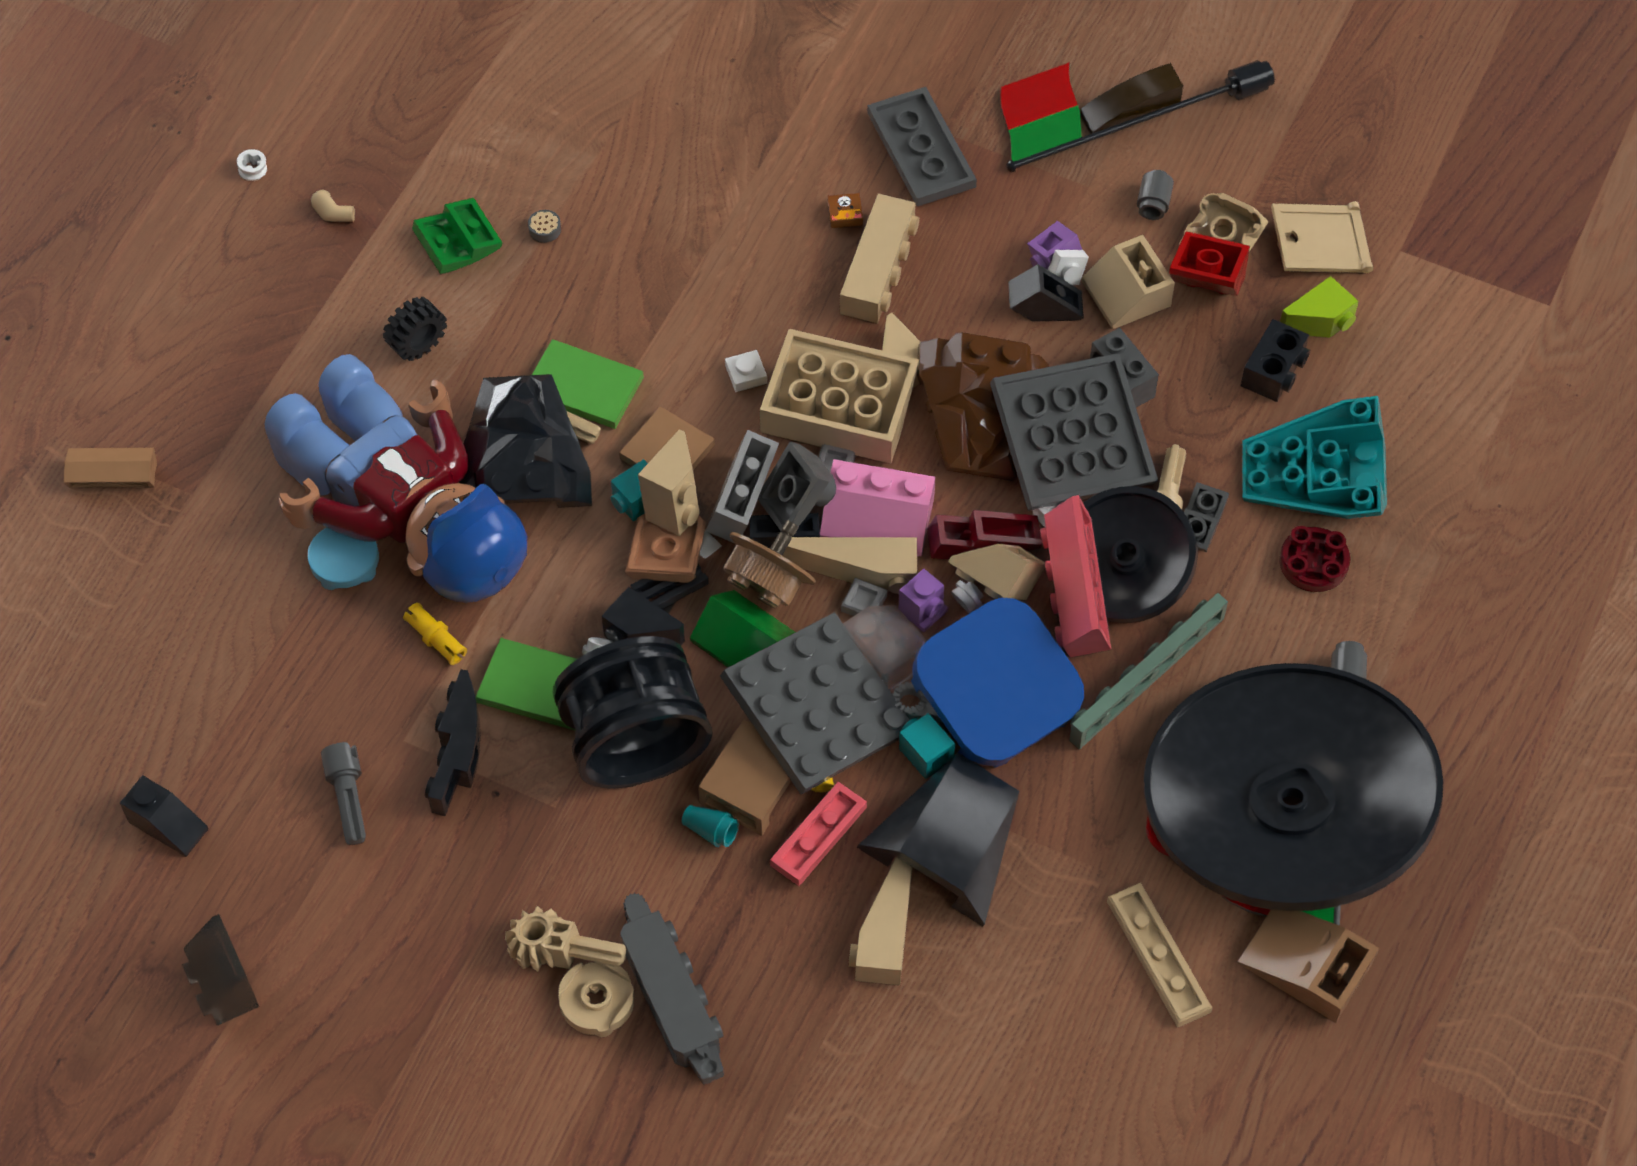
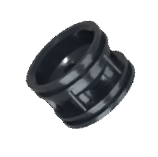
[552,636,713,789]

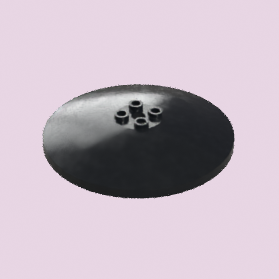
[1144,663,1443,911]

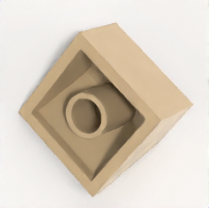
[638,429,700,536]

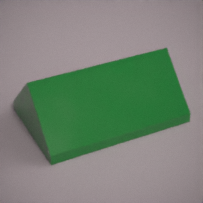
[690,590,796,668]

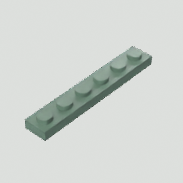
[1069,593,1228,750]

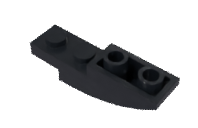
[425,669,481,816]

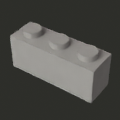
[705,430,779,543]

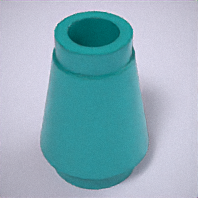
[682,805,739,847]

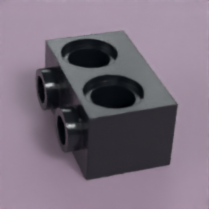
[1241,319,1311,402]

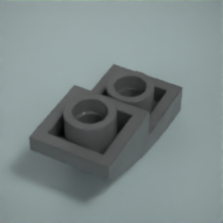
[1184,482,1229,552]

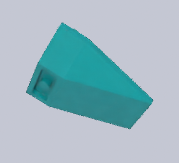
[1242,396,1387,519]

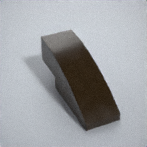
[1080,63,1183,134]

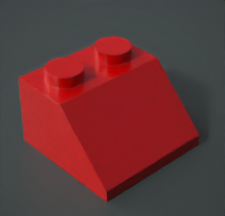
[1169,231,1250,296]

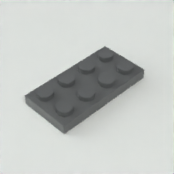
[867,87,977,207]

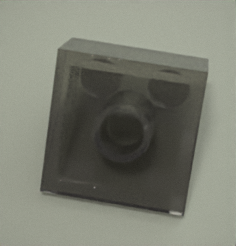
[182,914,259,1026]

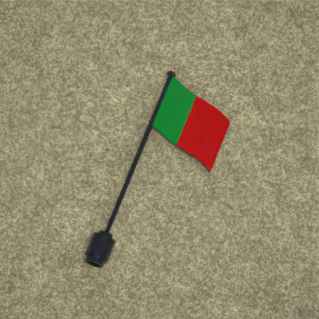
[1000,60,1275,172]

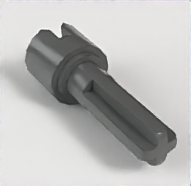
[321,742,366,845]

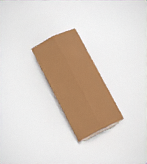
[64,448,157,488]

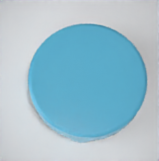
[308,527,379,590]

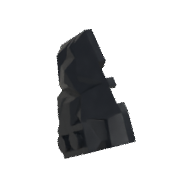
[458,374,592,508]

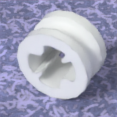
[237,149,267,181]

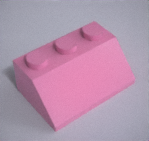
[820,459,935,556]

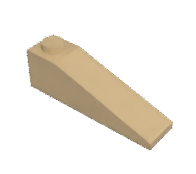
[782,537,917,594]
[849,857,913,985]

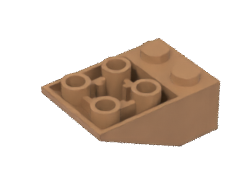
[1238,910,1379,1023]

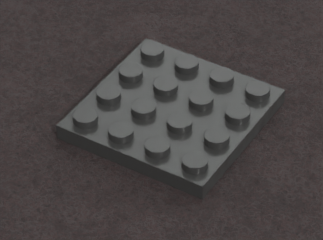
[990,353,1158,511]
[720,612,910,795]

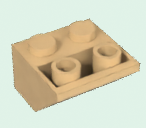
[1082,235,1175,330]
[948,544,1045,600]

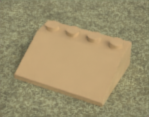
[760,329,919,464]

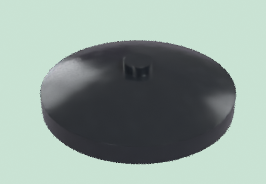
[1083,486,1198,623]

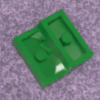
[412,198,503,274]

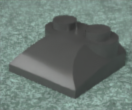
[758,442,836,532]

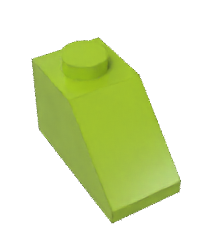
[1280,276,1359,338]

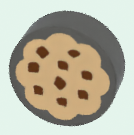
[528,210,561,243]

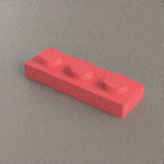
[770,782,867,886]

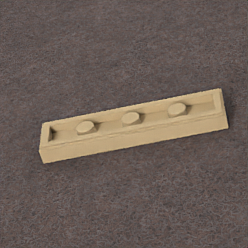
[1107,883,1212,1028]

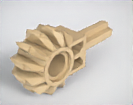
[505,906,626,972]

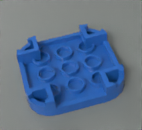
[911,598,1084,768]

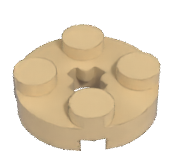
[559,962,634,1037]

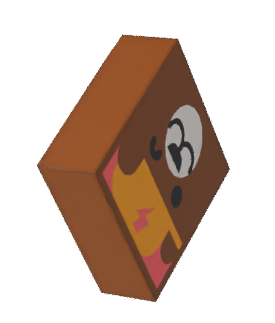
[827,193,863,228]

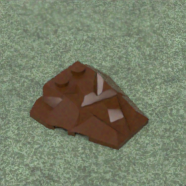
[917,332,1049,481]

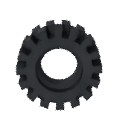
[383,297,447,361]

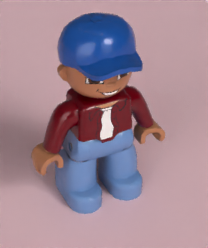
[264,354,528,603]

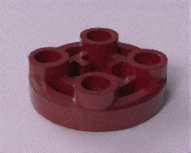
[1279,526,1351,592]

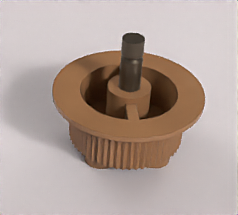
[723,520,816,608]

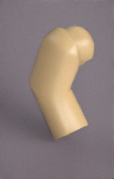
[311,190,355,222]

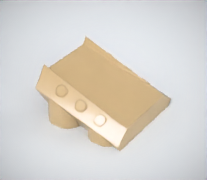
[1179,193,1268,252]

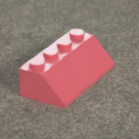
[1040,495,1111,657]

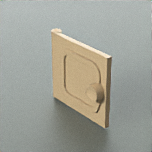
[1271,201,1373,273]

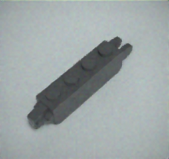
[620,892,724,1085]

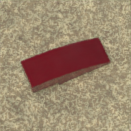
[927,510,1043,559]

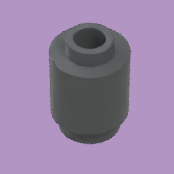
[1137,170,1174,220]

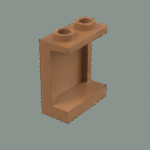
[698,719,791,836]

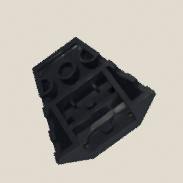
[857,753,1020,927]

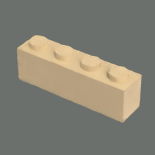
[840,193,919,323]

